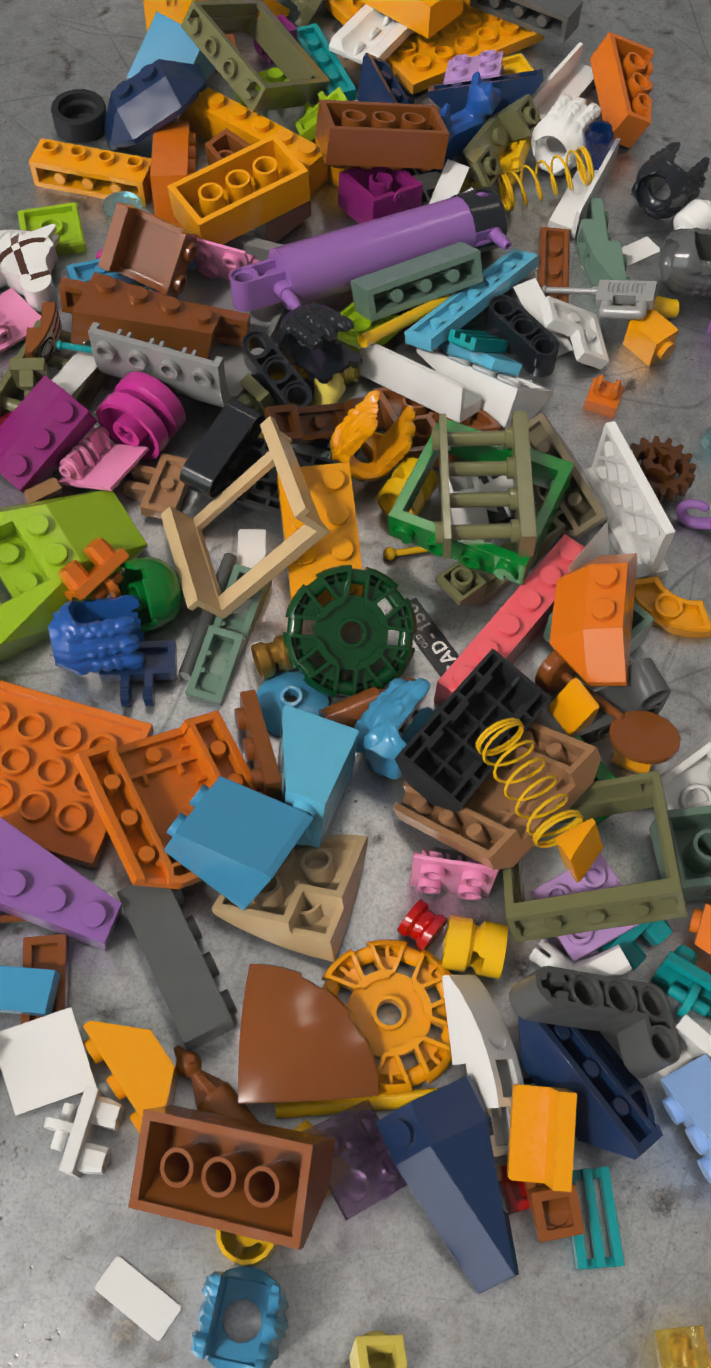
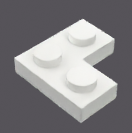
[540,295,609,370]

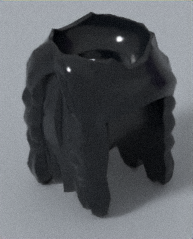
[631,142,710,219]
[277,301,363,384]

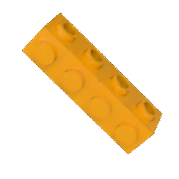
[29,138,152,207]

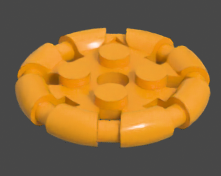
[322,939,452,1094]

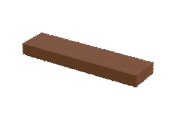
[537,227,570,303]

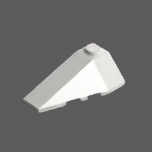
[416,347,554,431]

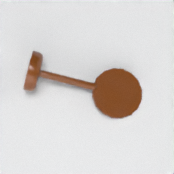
[535,650,681,764]

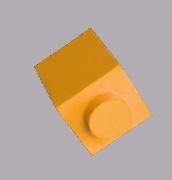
[623,309,679,367]

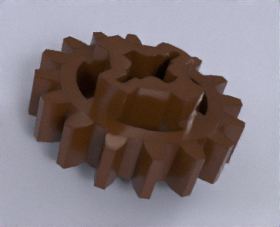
[630,436,697,504]

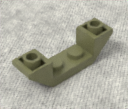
[462,94,541,188]
[435,503,566,606]

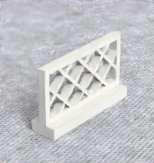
[582,421,676,579]

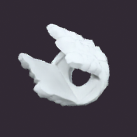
[530,94,601,176]

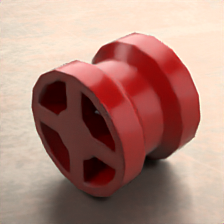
[397,899,448,951]

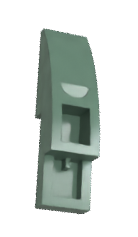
[576,198,631,306]

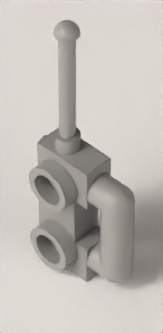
[541,279,658,320]

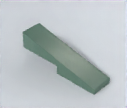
[185,564,272,706]

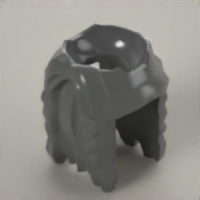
[658,227,711,298]

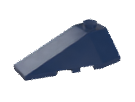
[376,1075,519,1294]

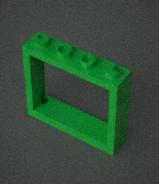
[388,419,574,585]

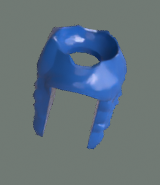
[48,595,145,676]

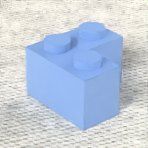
[660,1054,711,1184]

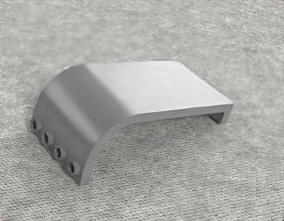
[88,234,289,408]

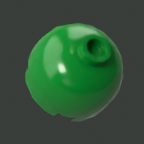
[119,557,183,632]

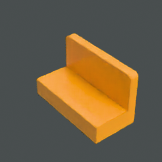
[507,1083,577,1192]

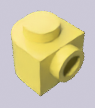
[349,1331,407,1368]

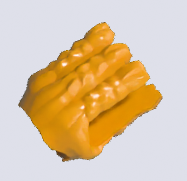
[330,390,416,483]

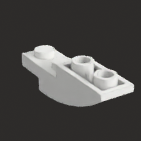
[442,975,524,1157]

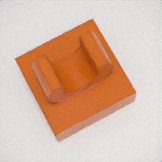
[583,375,625,418]

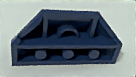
[357,52,415,104]
[104,59,208,150]
[428,69,543,120]
[518,1015,663,1160]

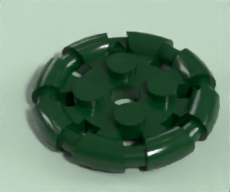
[283,565,417,698]

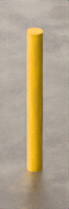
[358,294,451,348]
[275,1087,442,1119]

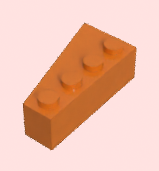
[590,32,654,148]
[150,121,197,228]

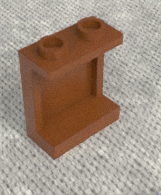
[98,202,198,298]

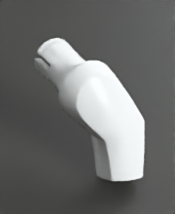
[529,938,632,978]

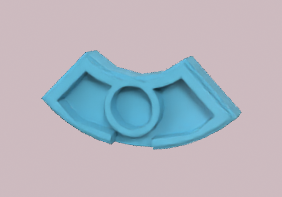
[438,340,523,376]

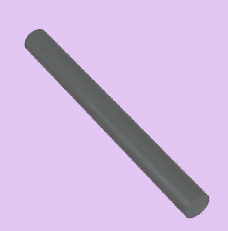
[178,553,237,680]

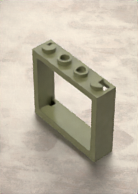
[181,0,330,112]
[503,770,688,943]

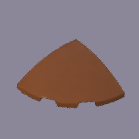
[374,387,501,468]
[238,964,382,1104]

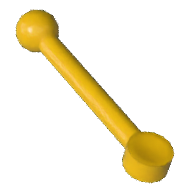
[383,546,429,561]

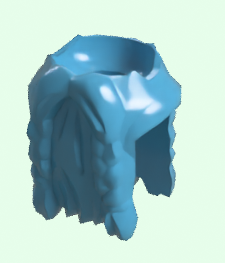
[354,678,438,779]
[190,1267,289,1368]

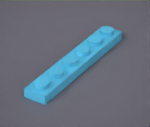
[404,248,539,352]

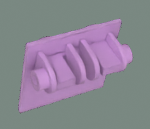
[443,50,505,85]
[530,853,640,963]

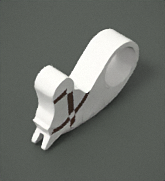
[0,224,60,312]

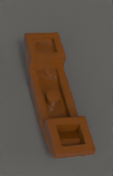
[264,397,385,444]

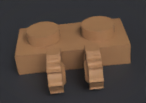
[122,453,189,519]

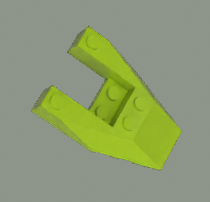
[0,490,147,663]

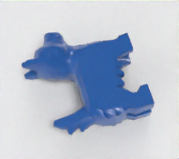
[436,71,501,174]

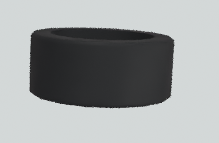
[51,89,107,143]

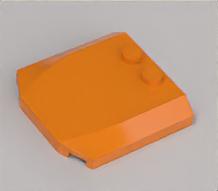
[74,710,262,889]

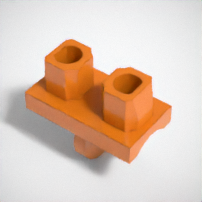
[58,537,129,601]

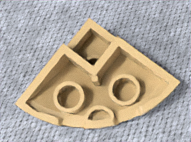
[211,834,368,962]

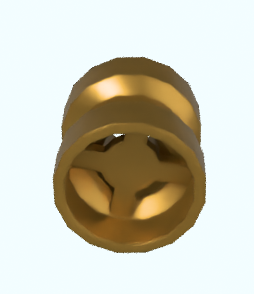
[251,634,297,680]

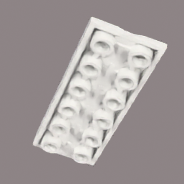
[329,4,413,64]

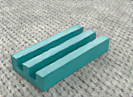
[447,329,509,353]
[571,1166,625,1270]

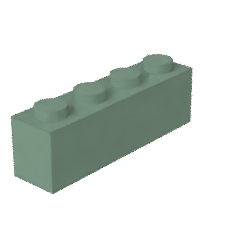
[350,241,484,322]

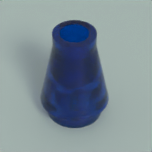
[585,121,614,170]

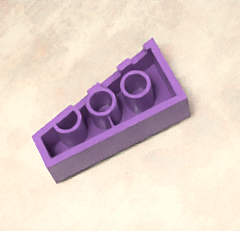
[0,817,122,951]

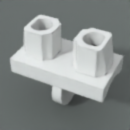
[43,1086,124,1178]

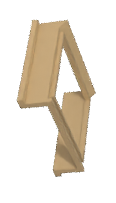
[161,416,330,619]

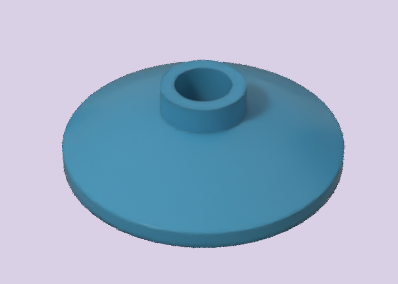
[256,671,329,738]

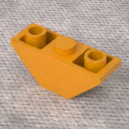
[82,1020,179,1134]

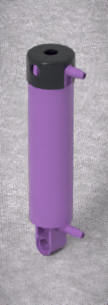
[229,186,512,312]

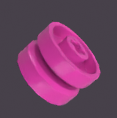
[96,371,186,461]

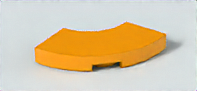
[634,576,711,638]

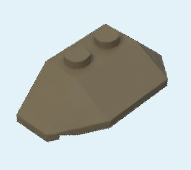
[528,412,608,539]

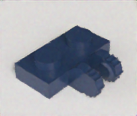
[99,640,177,707]

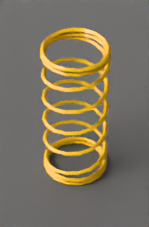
[498,146,594,212]
[476,718,584,848]

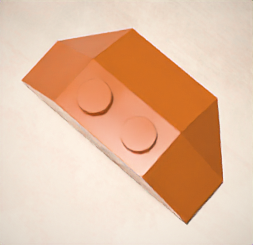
[549,553,638,686]

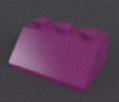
[0,375,98,493]

